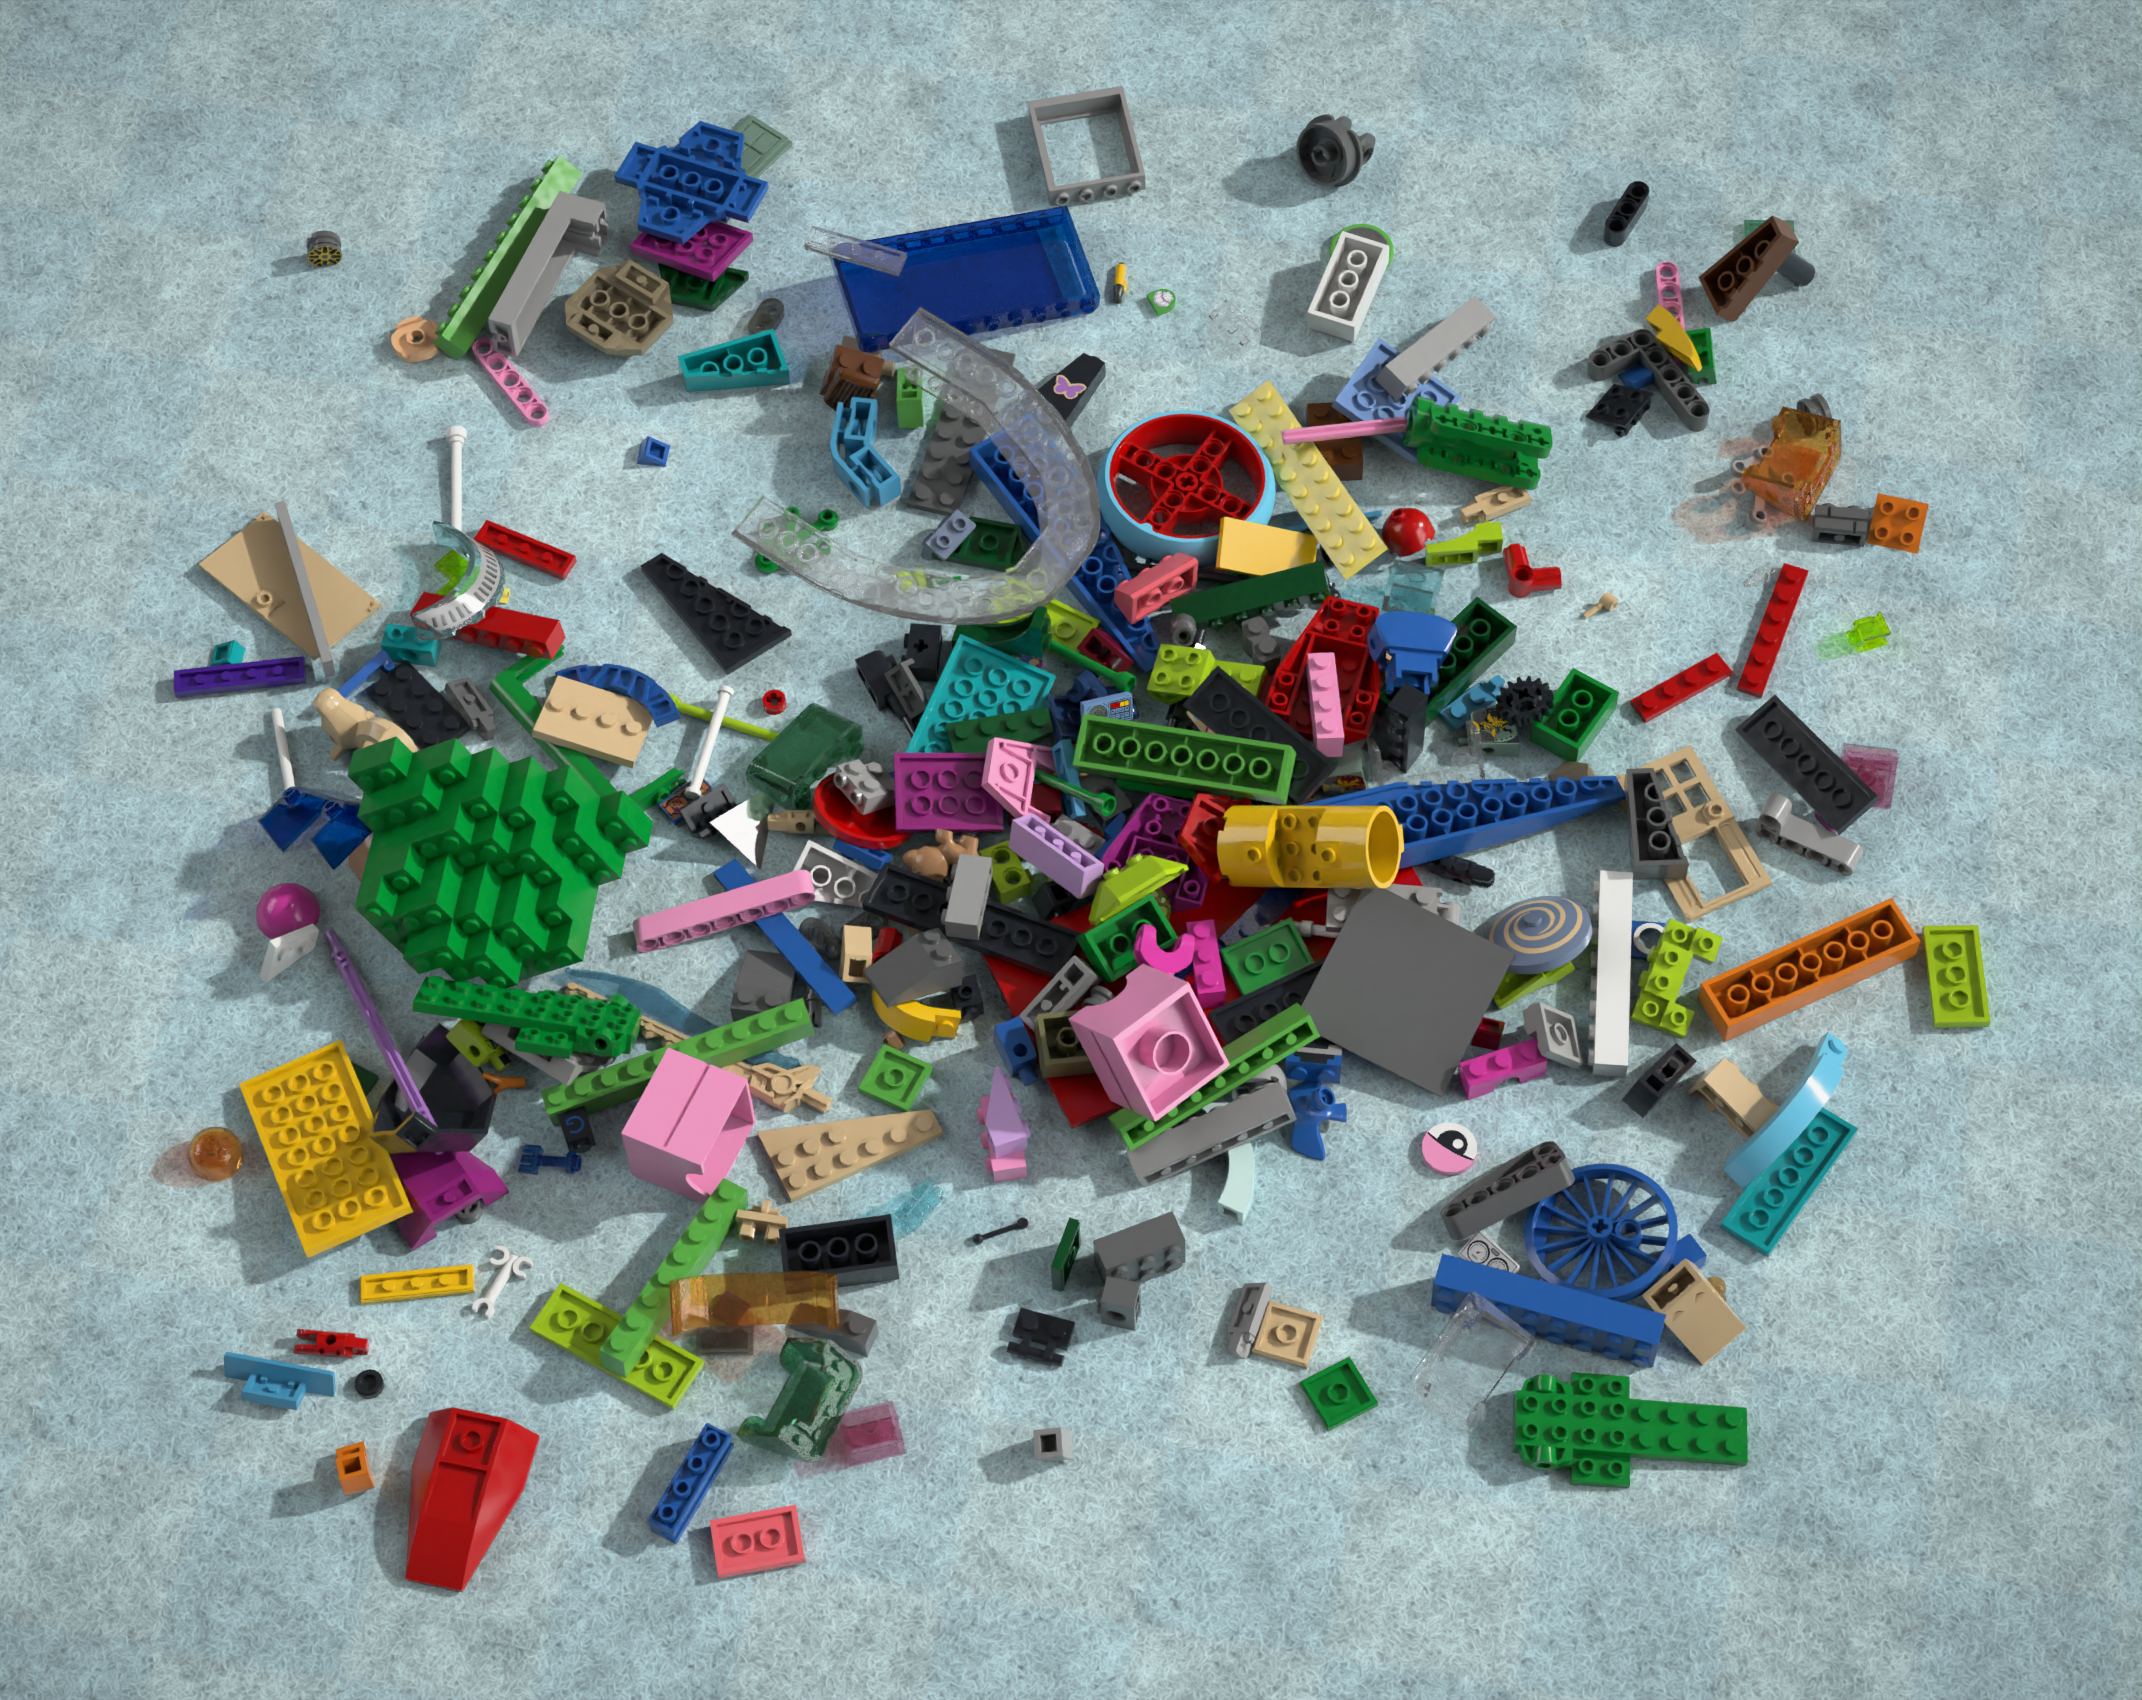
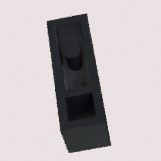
[1622,1043,1697,1118]

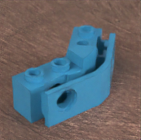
[830,397,902,508]

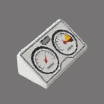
[1458,1231,1520,1274]

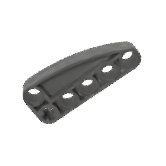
[1440,1141,1575,1240]

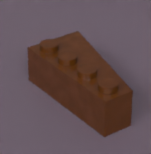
[1698,215,1799,322]

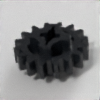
[1496,676,1554,728]

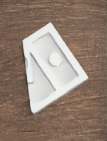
[260,924,319,983]

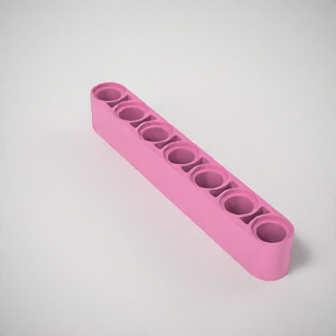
[632,870,815,952]

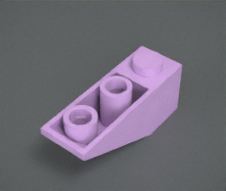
[986,1066,1031,1159]

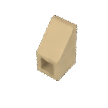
[839,925,872,984]

